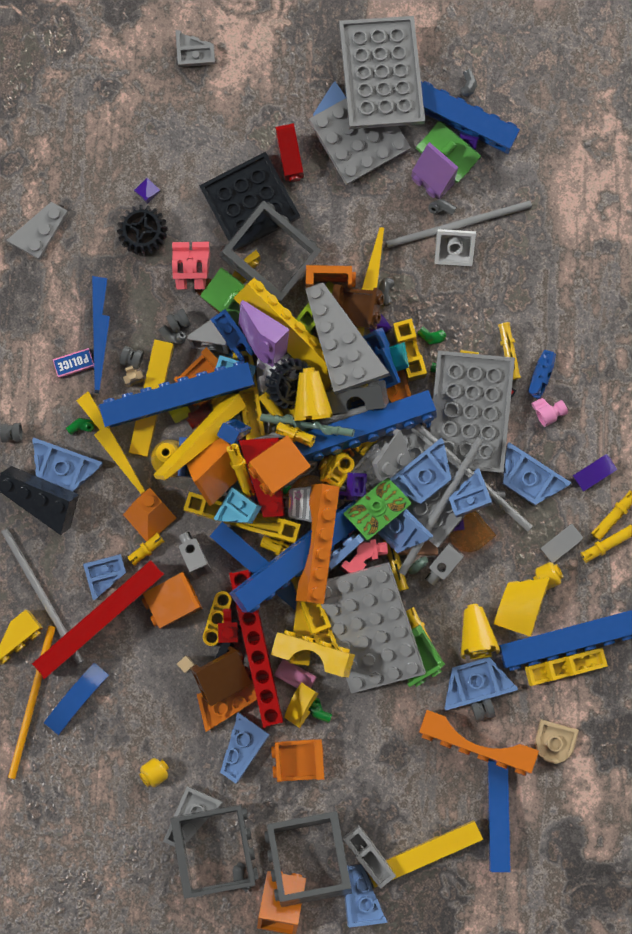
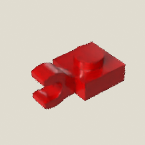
[218,608,238,643]

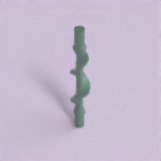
[260,413,355,437]

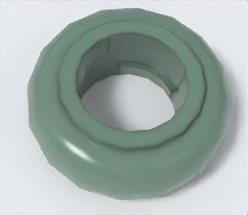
[408,556,429,574]

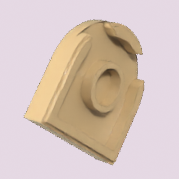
[535,719,579,764]

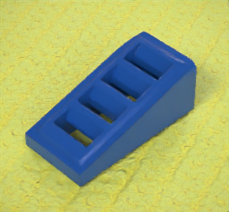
[217,419,252,444]

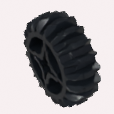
[117,205,168,256]
[265,357,311,410]

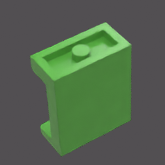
[407,625,445,687]

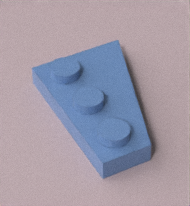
[220,712,270,784]
[344,864,388,928]

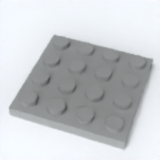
[308,98,411,185]

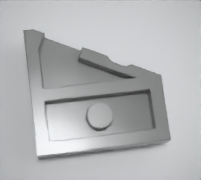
[175,30,215,67]
[372,429,411,481]

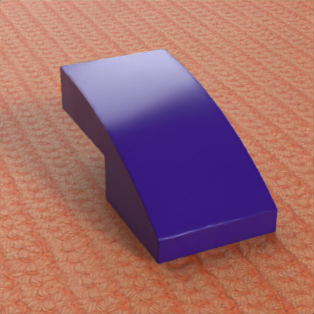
[573,454,618,492]

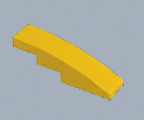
[524,647,608,686]

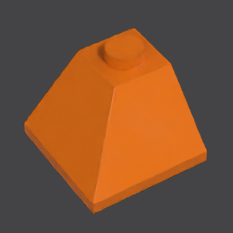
[123,488,177,541]

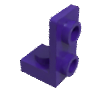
[338,472,367,500]

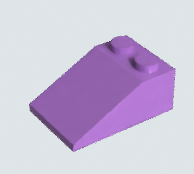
[411,142,458,200]
[238,300,290,367]

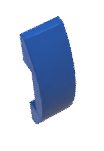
[44,663,109,735]

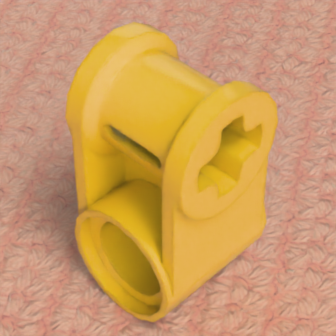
[320,452,354,489]

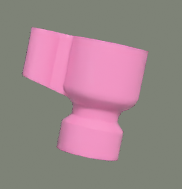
[531,398,568,427]

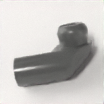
[461,69,477,97]
[428,199,457,215]
[379,278,394,306]
[158,325,186,345]
[232,862,252,893]

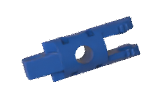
[529,350,556,399]

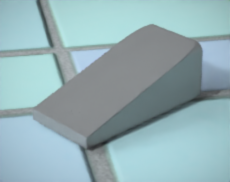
[540,524,584,563]

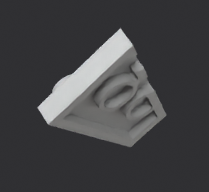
[163,786,223,847]

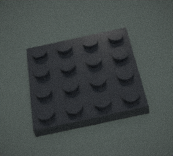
[199,151,301,252]

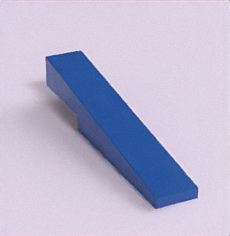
[92,276,110,394]
[210,522,297,610]
[488,759,510,872]

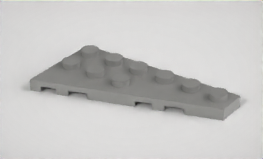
[305,282,391,394]

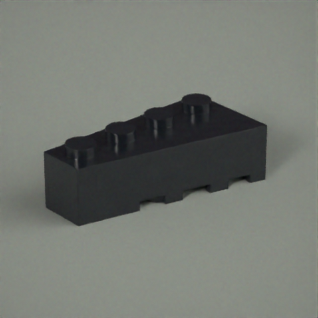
[0,466,79,535]

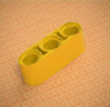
[203,591,233,646]

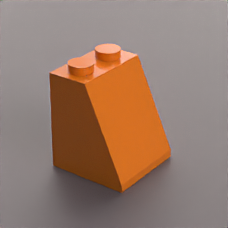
[186,438,238,506]
[142,572,203,629]
[257,871,306,934]

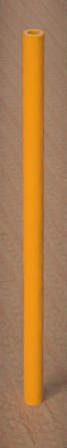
[8,625,56,779]

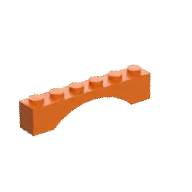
[296,484,340,604]
[419,710,539,776]

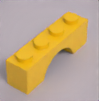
[271,630,355,678]

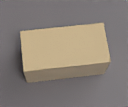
[177,656,196,673]

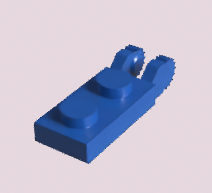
[210,309,255,361]

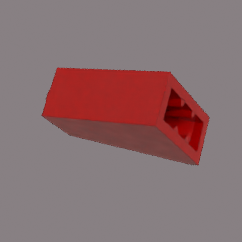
[275,123,304,182]

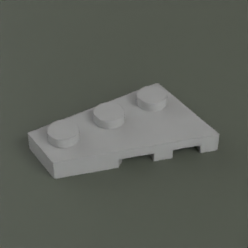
[6,202,68,260]

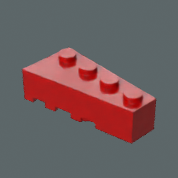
[239,438,284,517]

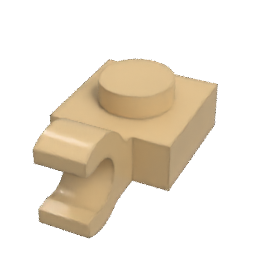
[123,366,145,387]

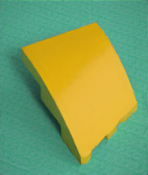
[494,577,550,637]

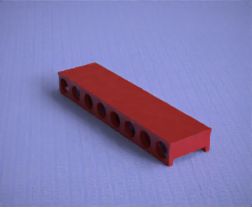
[32,560,164,679]
[229,570,283,728]

